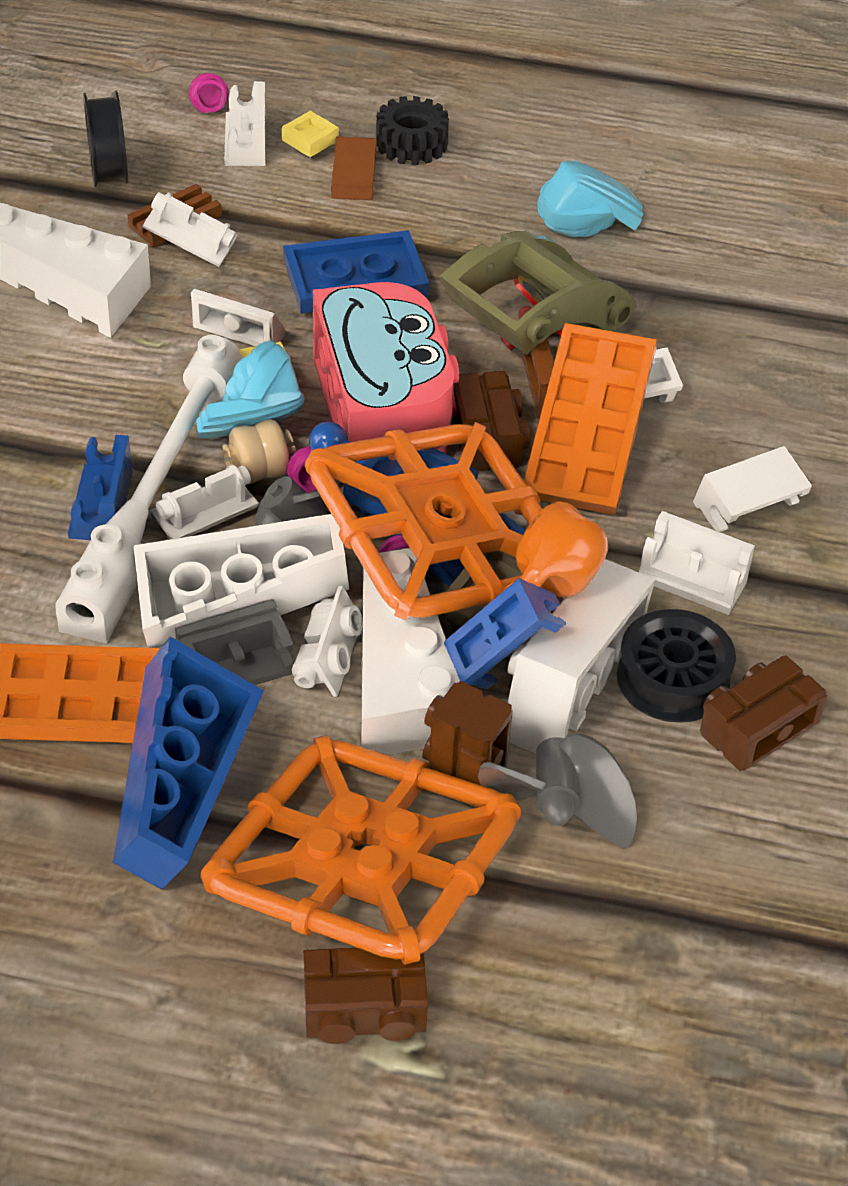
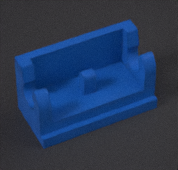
[68,435,132,540]
[444,578,566,689]

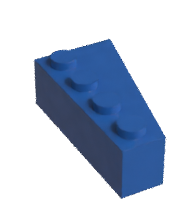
[113,636,264,890]

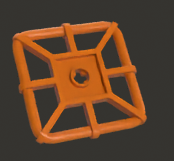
[305,422,542,621]
[200,735,521,965]

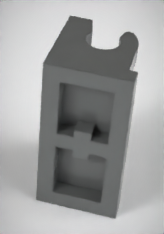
[175,599,294,685]

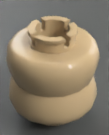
[222,419,296,485]

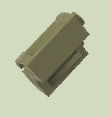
[439,230,637,355]

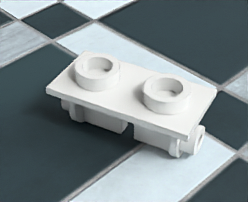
[143,192,238,267]
[150,465,259,539]
[292,586,363,697]

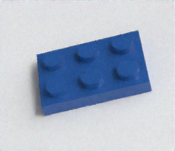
[283,230,430,314]

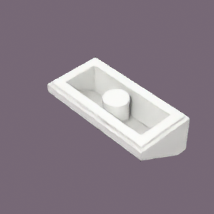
[191,289,285,346]

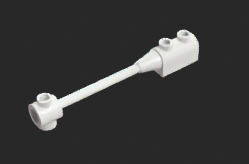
[56,335,242,644]

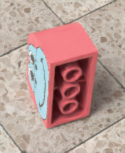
[313,282,459,455]

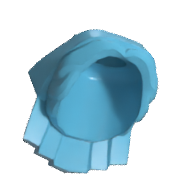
[537,160,644,238]
[196,341,305,439]

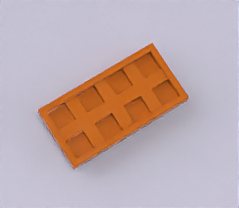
[524,323,657,516]
[0,643,160,743]

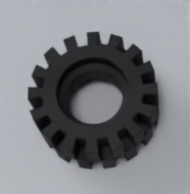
[376,96,449,165]

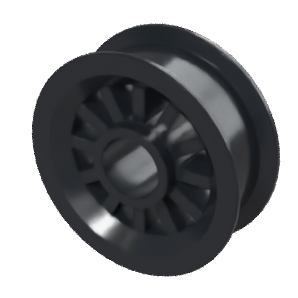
[83,90,128,187]
[617,609,736,723]

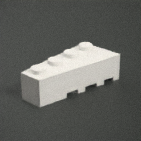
[0,203,151,338]
[134,514,349,648]
[361,548,460,755]
[507,559,655,754]

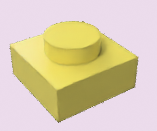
[282,111,339,157]

